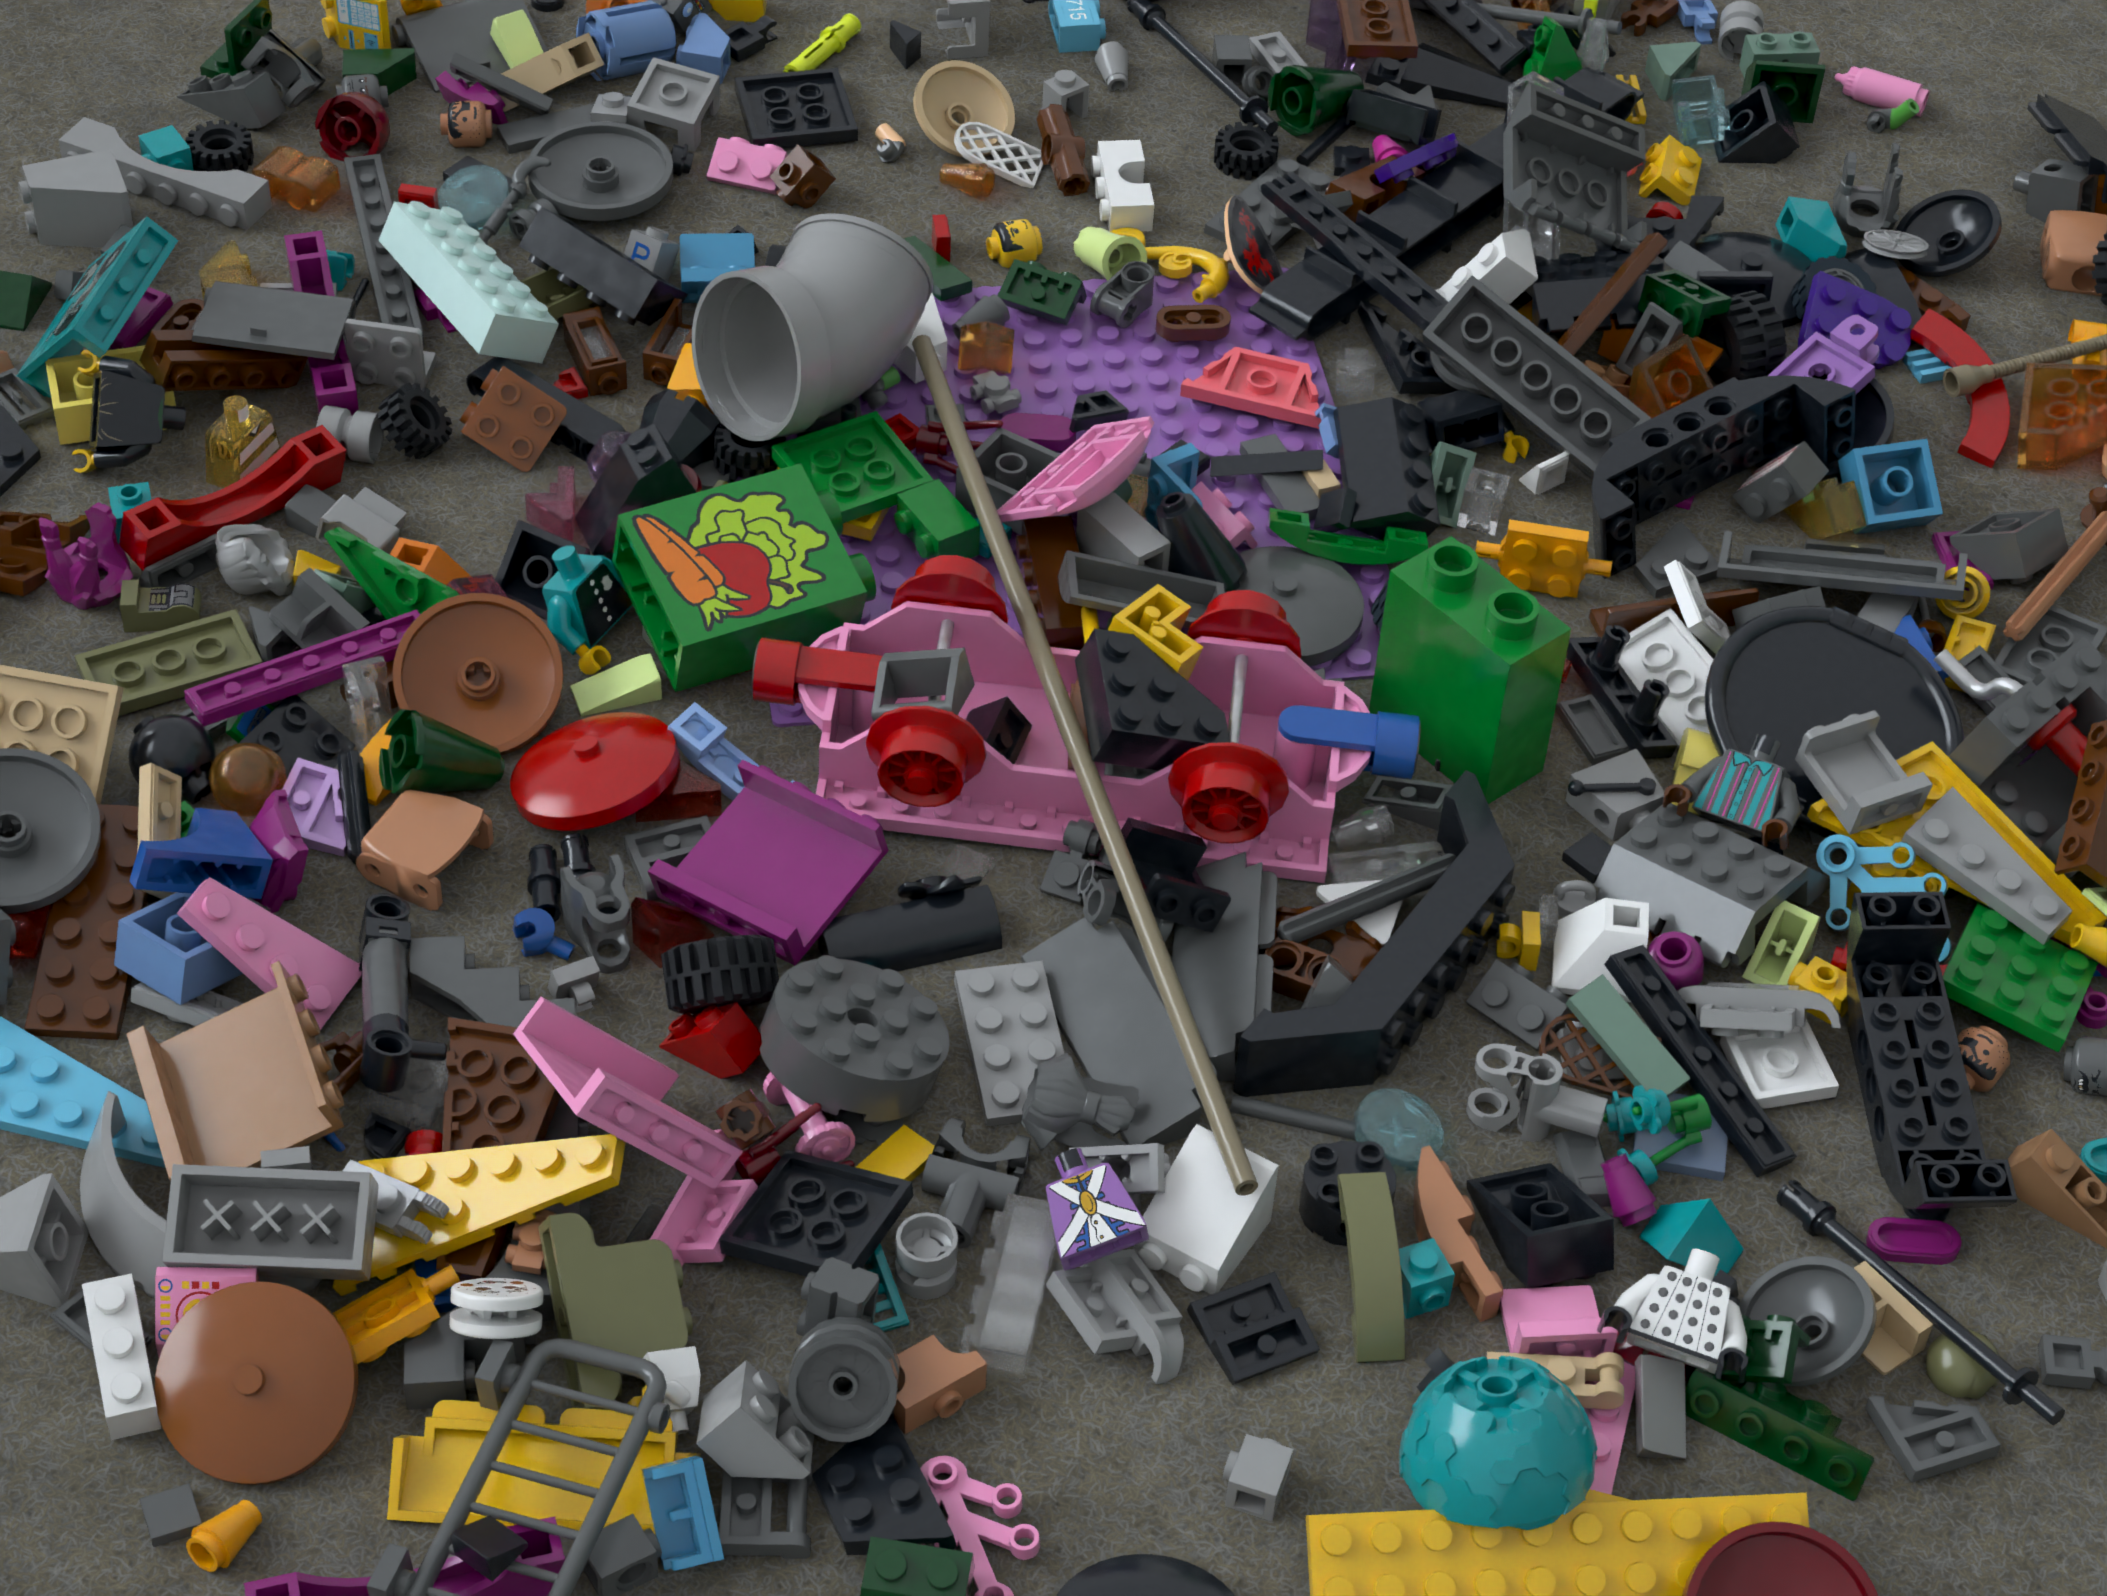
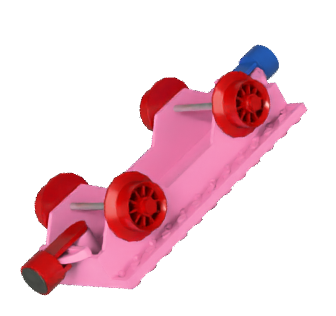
[751,555,1421,883]

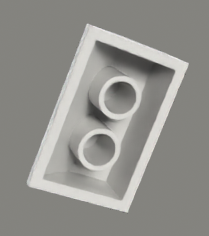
[1435,229,1538,304]

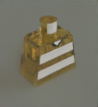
[205,395,281,488]

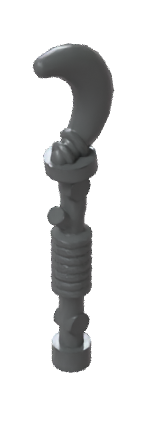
[479,156,551,245]

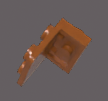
[459,366,567,472]

